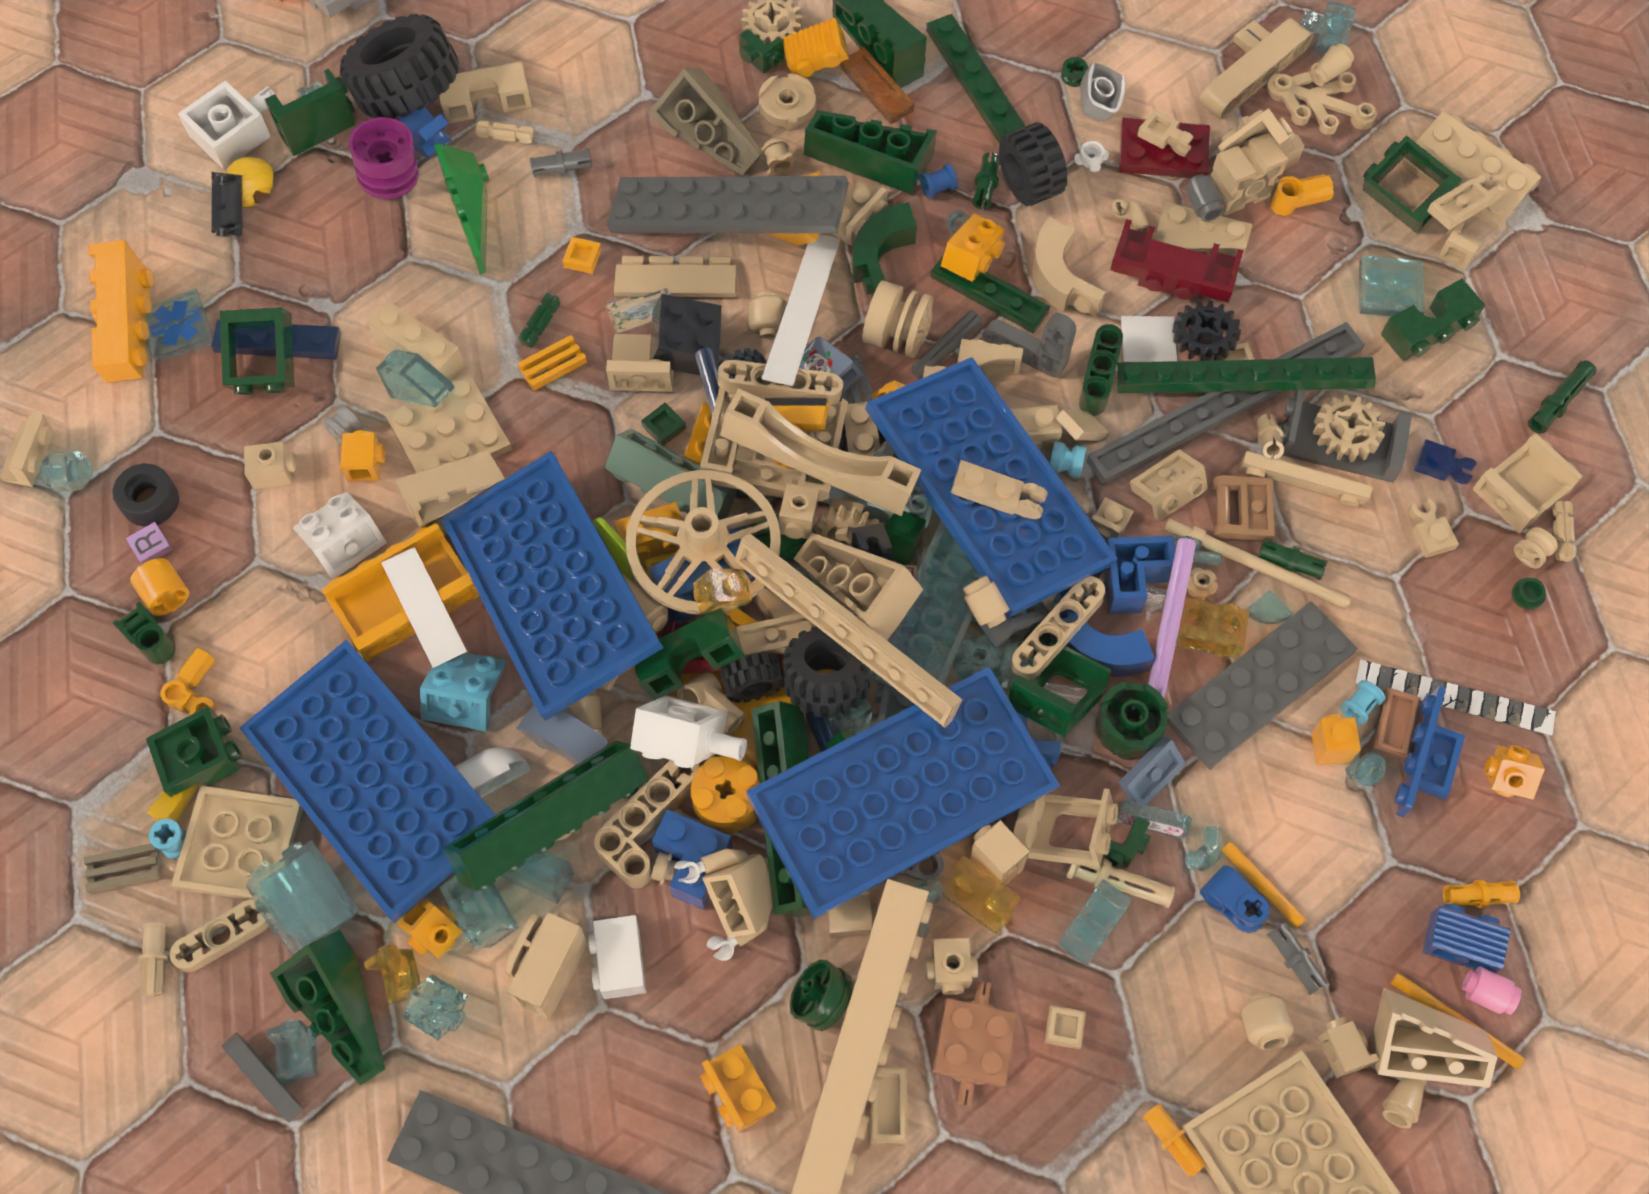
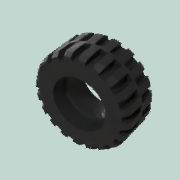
[340,14,459,119]

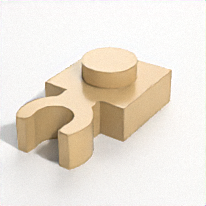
[1408,499,1459,558]

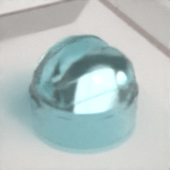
[946,210,970,235]

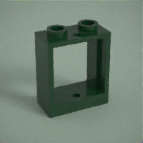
[1363,135,1462,234]
[220,307,295,395]

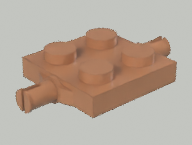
[932,981,1017,1107]

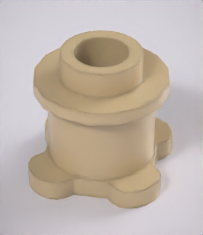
[761,138,796,176]

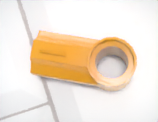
[1270,174,1334,216]

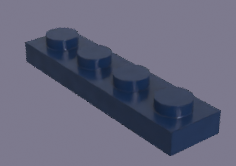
[211,320,342,360]

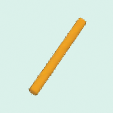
[1390,972,1526,1070]

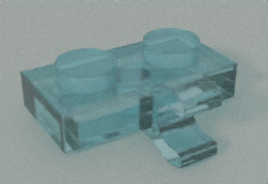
[1300,0,1356,53]

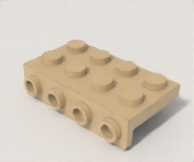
[1400,111,1541,230]

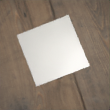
[1121,316,1177,362]

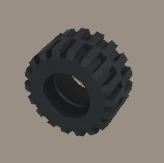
[999,122,1067,207]
[783,626,870,718]

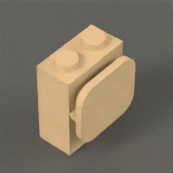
[505,912,588,1021]

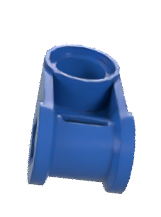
[1200,865,1270,933]

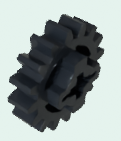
[1172,300,1241,361]

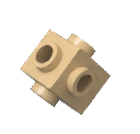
[926,938,978,995]

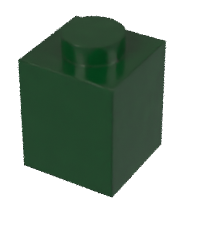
[885,511,926,565]

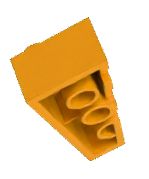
[88,240,154,383]

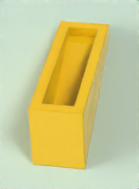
[146,781,202,822]

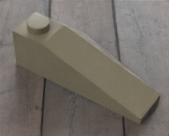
[650,68,763,176]

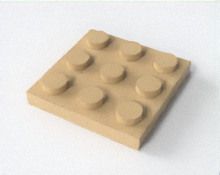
[384,373,512,473]
[171,786,303,904]

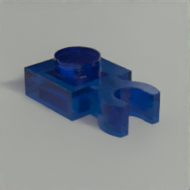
[1414,439,1477,485]

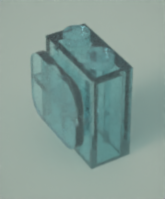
[245,840,359,956]

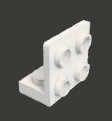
[293,492,387,579]

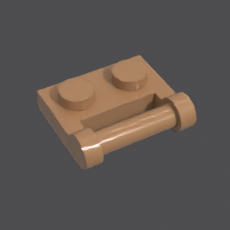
[1213,475,1275,541]

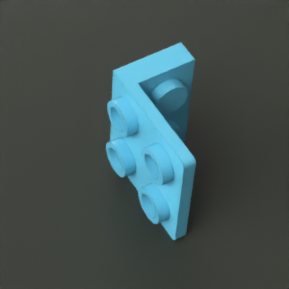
[420,653,506,731]

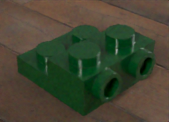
[146,706,242,798]

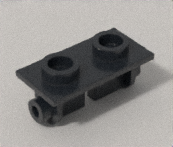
[211,172,242,237]

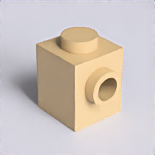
[244,442,296,489]
[779,483,819,539]

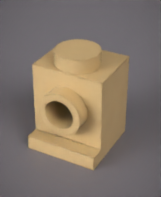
[1318,1017,1379,1078]

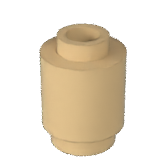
[963,575,1010,628]

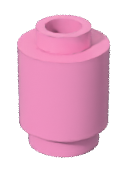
[1462,966,1522,1015]

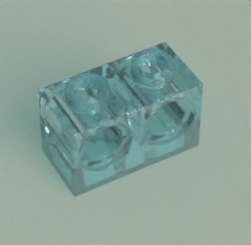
[1058,879,1133,966]

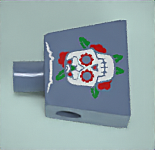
[799,337,863,393]

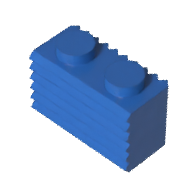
[1423,904,1511,973]

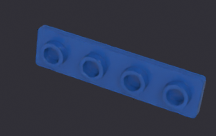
[1394,685,1465,817]

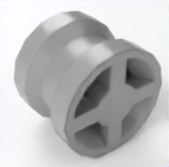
[322,405,363,444]

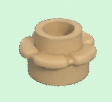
[1187,568,1218,599]
[651,852,678,886]

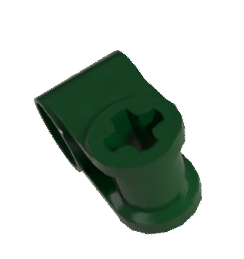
[112,601,175,664]

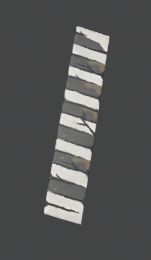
[1356,659,1556,736]

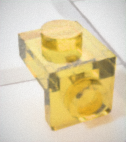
[693,569,752,614]
[364,945,422,1004]

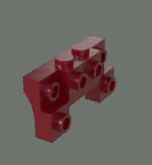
[1110,219,1244,303]

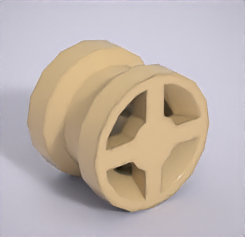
[1514,527,1558,569]

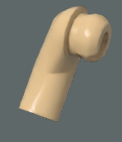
[1111,198,1150,233]

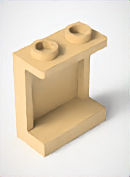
[1472,433,1582,534]

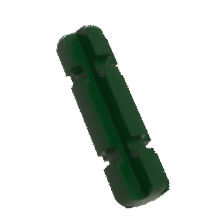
[518,293,560,347]

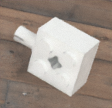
[178,81,275,170]
[630,696,747,768]

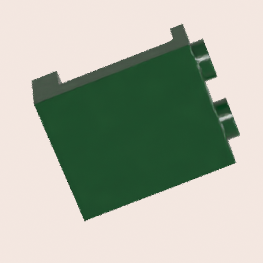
[264,68,355,157]

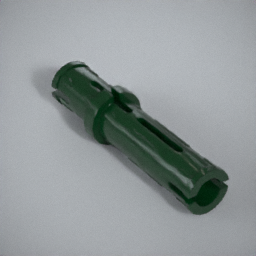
[1528,360,1597,434]

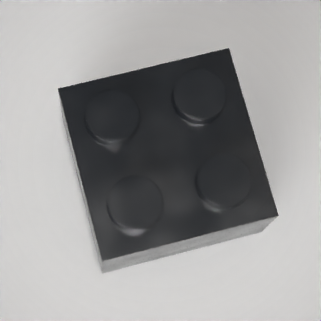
[650,294,722,375]

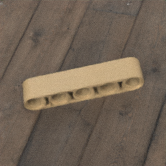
[1199,18,1314,119]

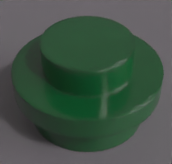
[1511,578,1546,610]

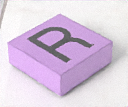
[126,522,173,564]

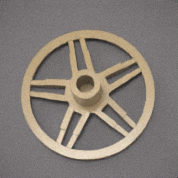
[626,470,781,615]

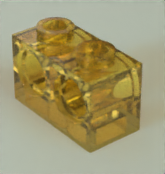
[1175,597,1250,659]

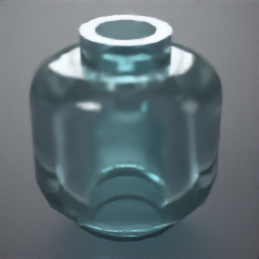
[40,450,92,492]

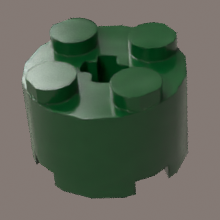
[1095,681,1168,760]

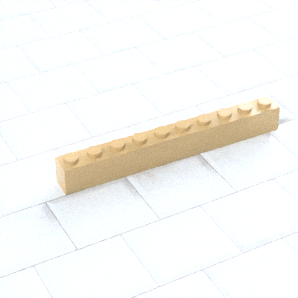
[791,879,933,1194]

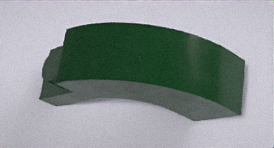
[852,202,917,298]

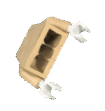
[674,849,773,961]

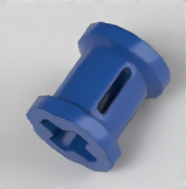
[920,164,958,199]

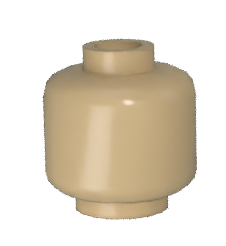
[747,291,787,339]
[1241,993,1294,1051]

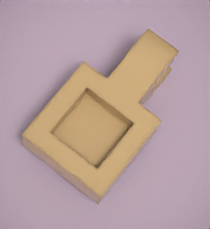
[1138,109,1193,156]

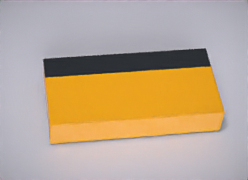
[765,398,830,431]

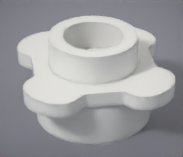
[1074,141,1109,172]

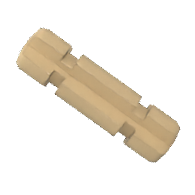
[476,120,534,144]
[1552,500,1576,562]

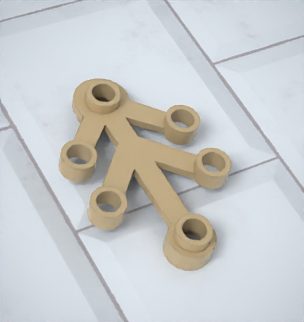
[1267,63,1377,135]

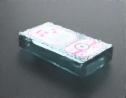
[1116,800,1192,839]

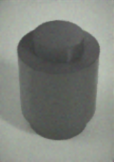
[1185,174,1225,222]

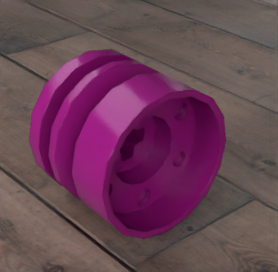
[349,117,419,199]

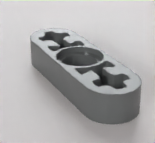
[221,1032,304,1123]

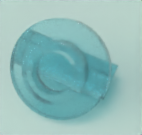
[1345,751,1386,786]

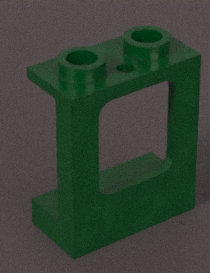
[1008,640,1112,738]

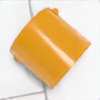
[130,558,190,616]

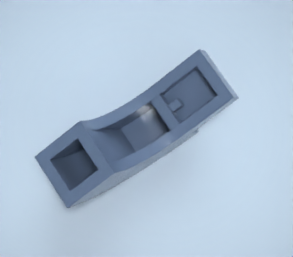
[516,704,609,765]

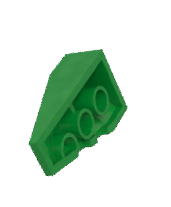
[434,144,490,274]

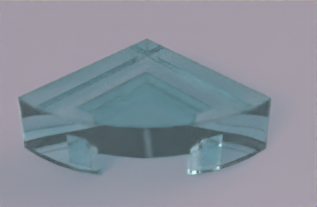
[1245,590,1293,624]

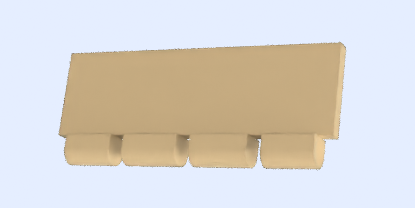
[614,256,737,297]

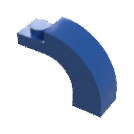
[1051,587,1155,677]

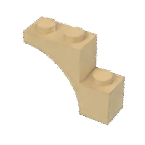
[923,339,1023,378]

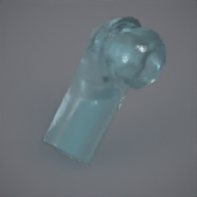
[1185,826,1222,871]

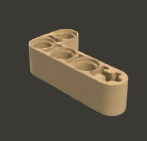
[594,760,700,888]

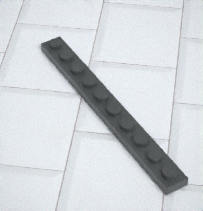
[1086,322,1365,485]

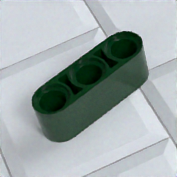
[1079,324,1123,416]

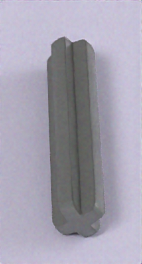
[911,311,981,379]

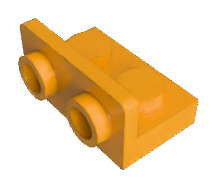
[699,1044,777,1133]

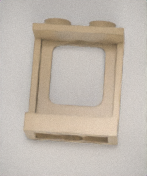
[1013,788,1118,868]

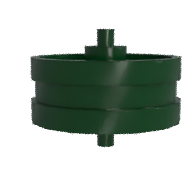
[789,959,853,1031]

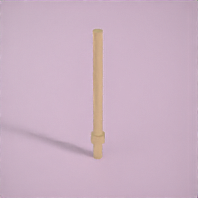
[1164,518,1351,610]

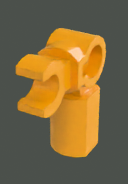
[160,647,217,715]

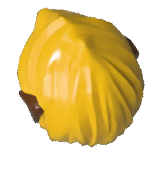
[225,157,273,208]

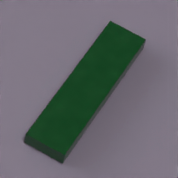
[930,254,1050,334]

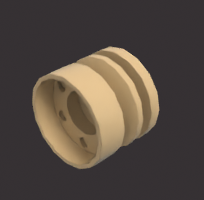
[862,280,934,358]

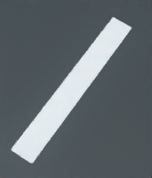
[761,234,841,386]

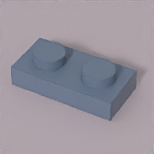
[1118,737,1186,810]

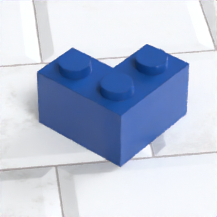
[1104,536,1175,614]
[652,810,733,910]

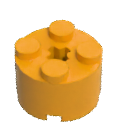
[691,756,759,835]

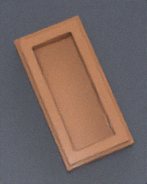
[1371,687,1421,761]

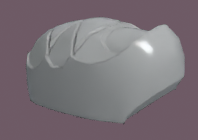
[1080,62,1125,122]

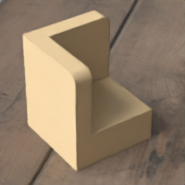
[1438,219,1481,271]

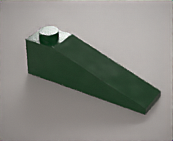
[270,930,385,1085]

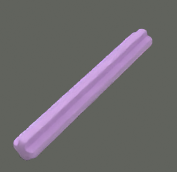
[1148,538,1196,699]

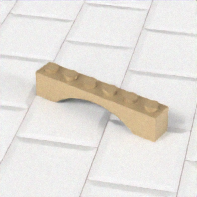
[720,389,921,516]

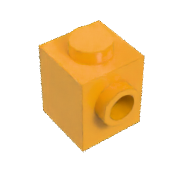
[340,430,386,482]
[1311,714,1361,764]

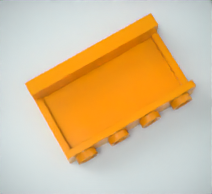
[321,523,480,663]

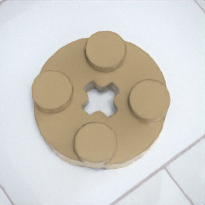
[759,74,816,131]

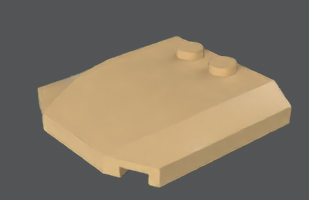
[700,375,848,502]

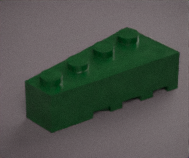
[832,0,927,91]
[803,110,937,194]

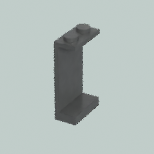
[1281,390,1412,483]

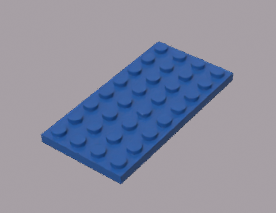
[865,357,1118,618]
[441,451,664,721]
[239,640,496,923]
[745,667,1060,920]

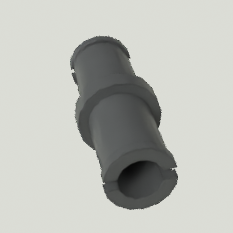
[530,148,592,177]
[1266,922,1329,995]

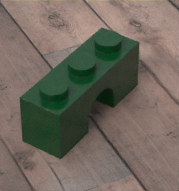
[1381,278,1485,361]
[635,608,745,700]

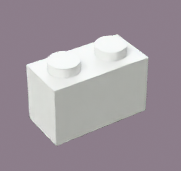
[588,915,647,999]

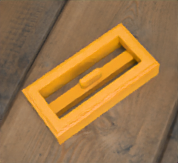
[517,335,588,391]

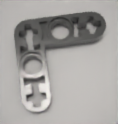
[983,313,1076,377]

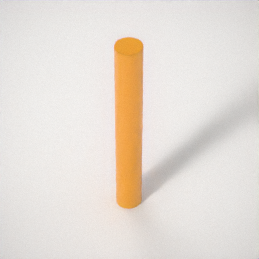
[1221,841,1306,929]

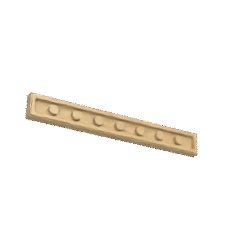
[734,533,962,727]

